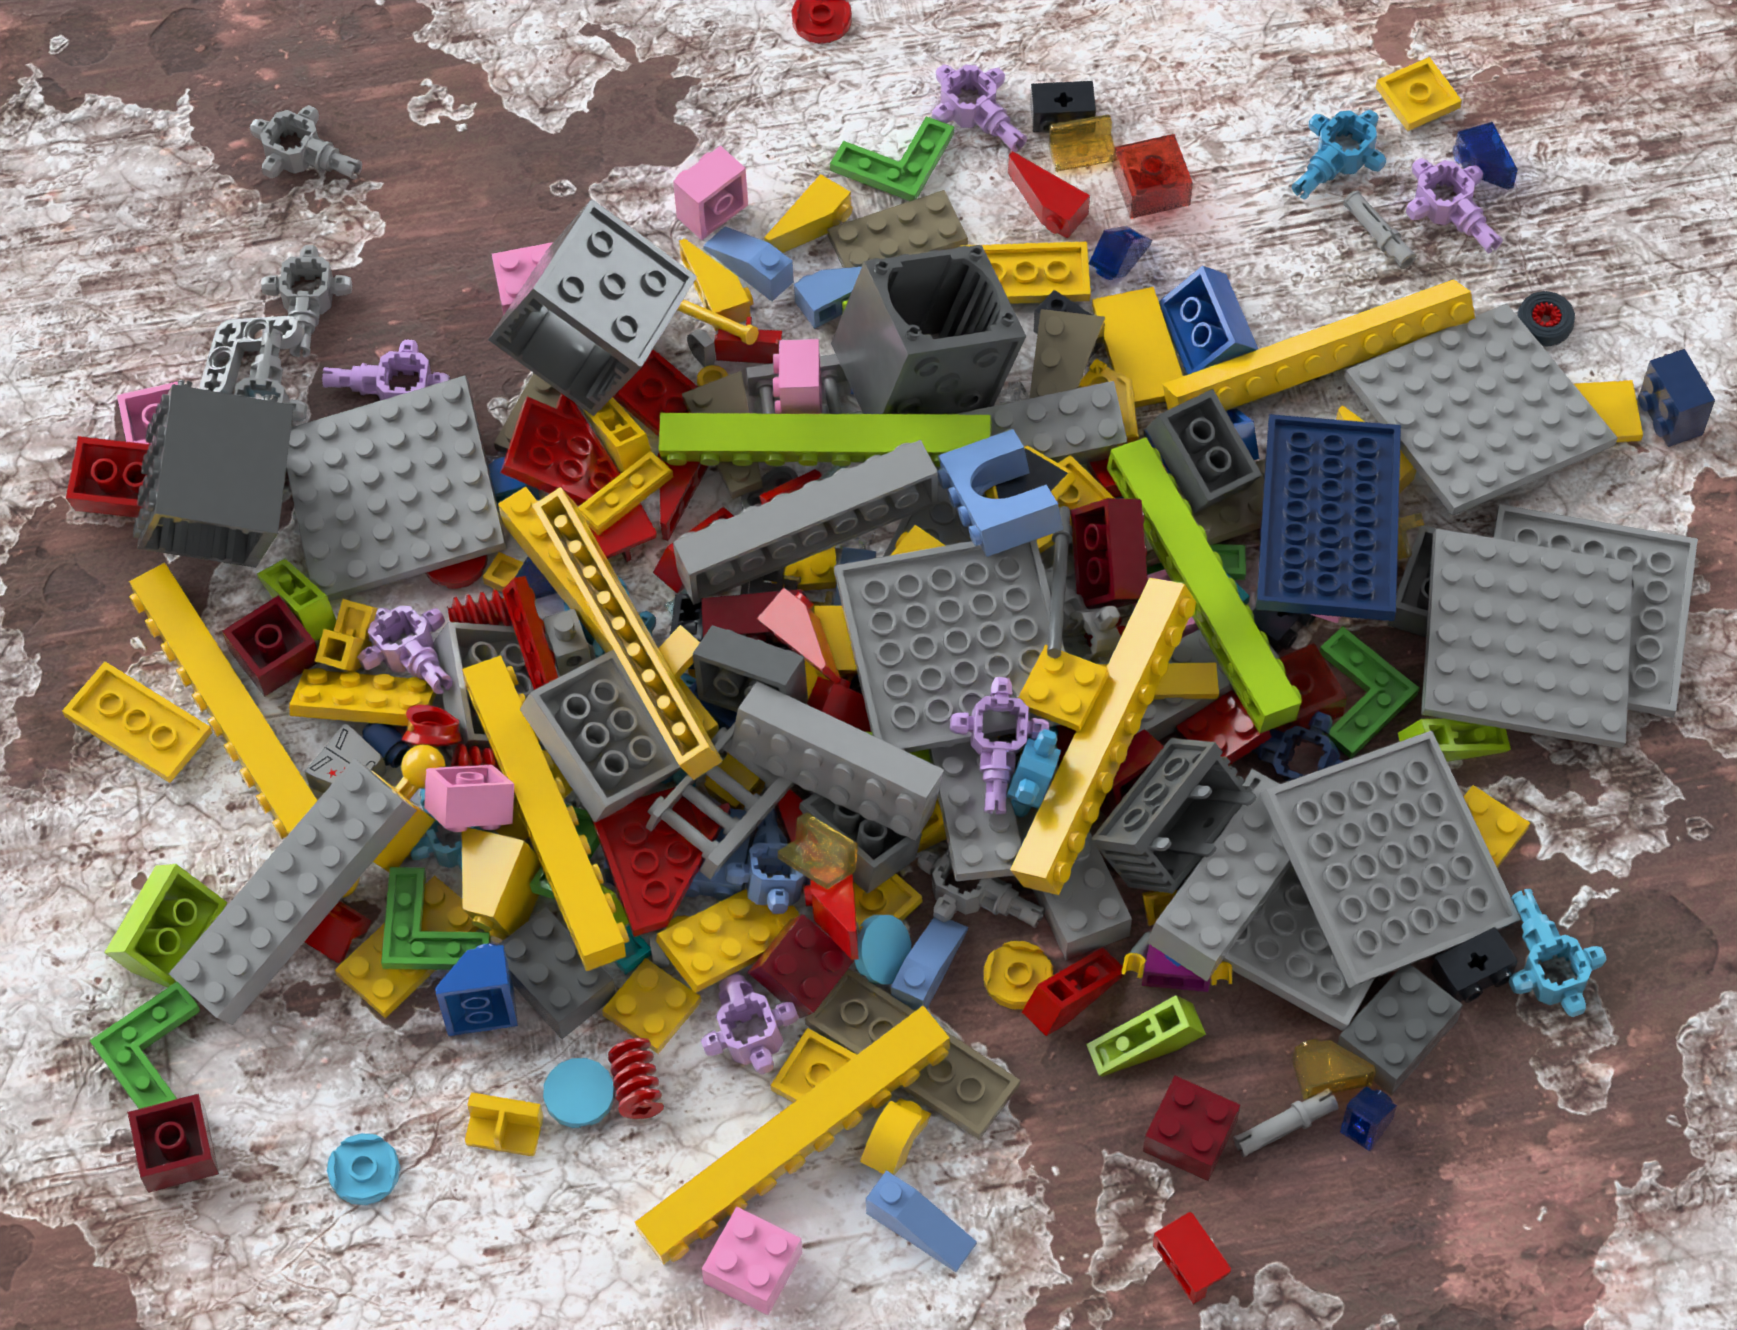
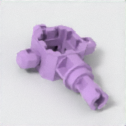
[932,64,1027,152]
[1406,158,1503,253]
[322,340,450,401]
[357,606,452,694]
[950,677,1049,815]
[701,971,799,1074]

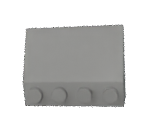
[433,622,546,754]
[520,649,682,823]

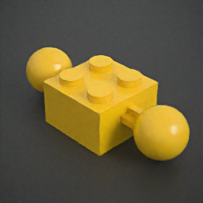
[342,745,446,898]

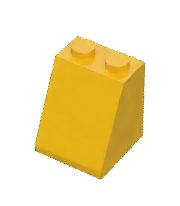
[461,827,541,943]

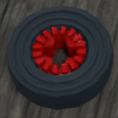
[1517,291,1575,347]

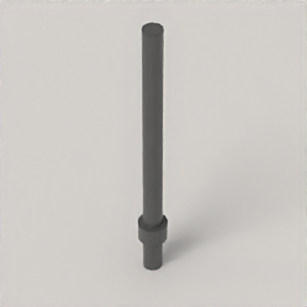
[1047,506,1073,658]

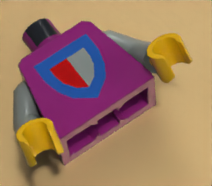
[1122,931,1232,992]

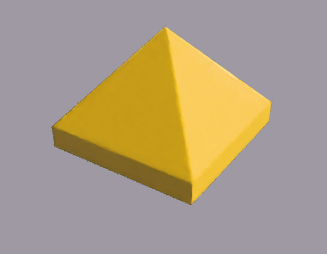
[1142,890,1177,926]

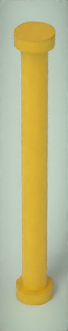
[677,299,759,345]

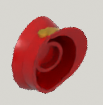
[401,705,463,747]

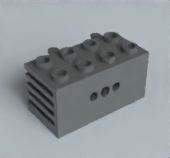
[1091,738,1257,894]

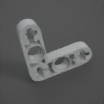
[200,316,304,394]

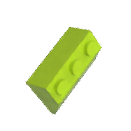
[104,864,228,988]

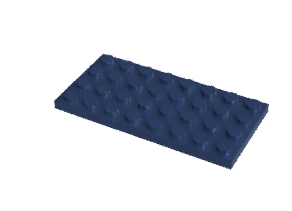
[1256,414,1401,621]

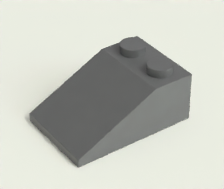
[799,793,922,894]

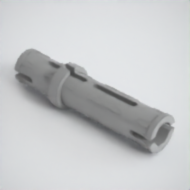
[1343,191,1417,269]
[1233,1088,1339,1157]

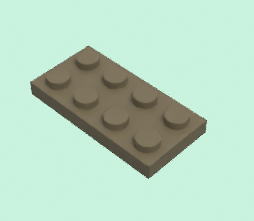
[827,190,968,268]

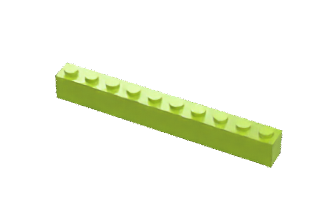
[658,413,992,467]
[1107,437,1302,734]

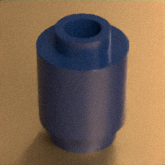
[362,723,411,768]

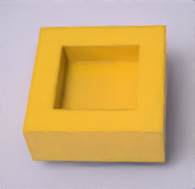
[483,552,529,592]

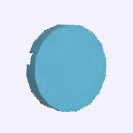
[854,915,911,984]
[543,1058,615,1128]
[327,1133,400,1205]

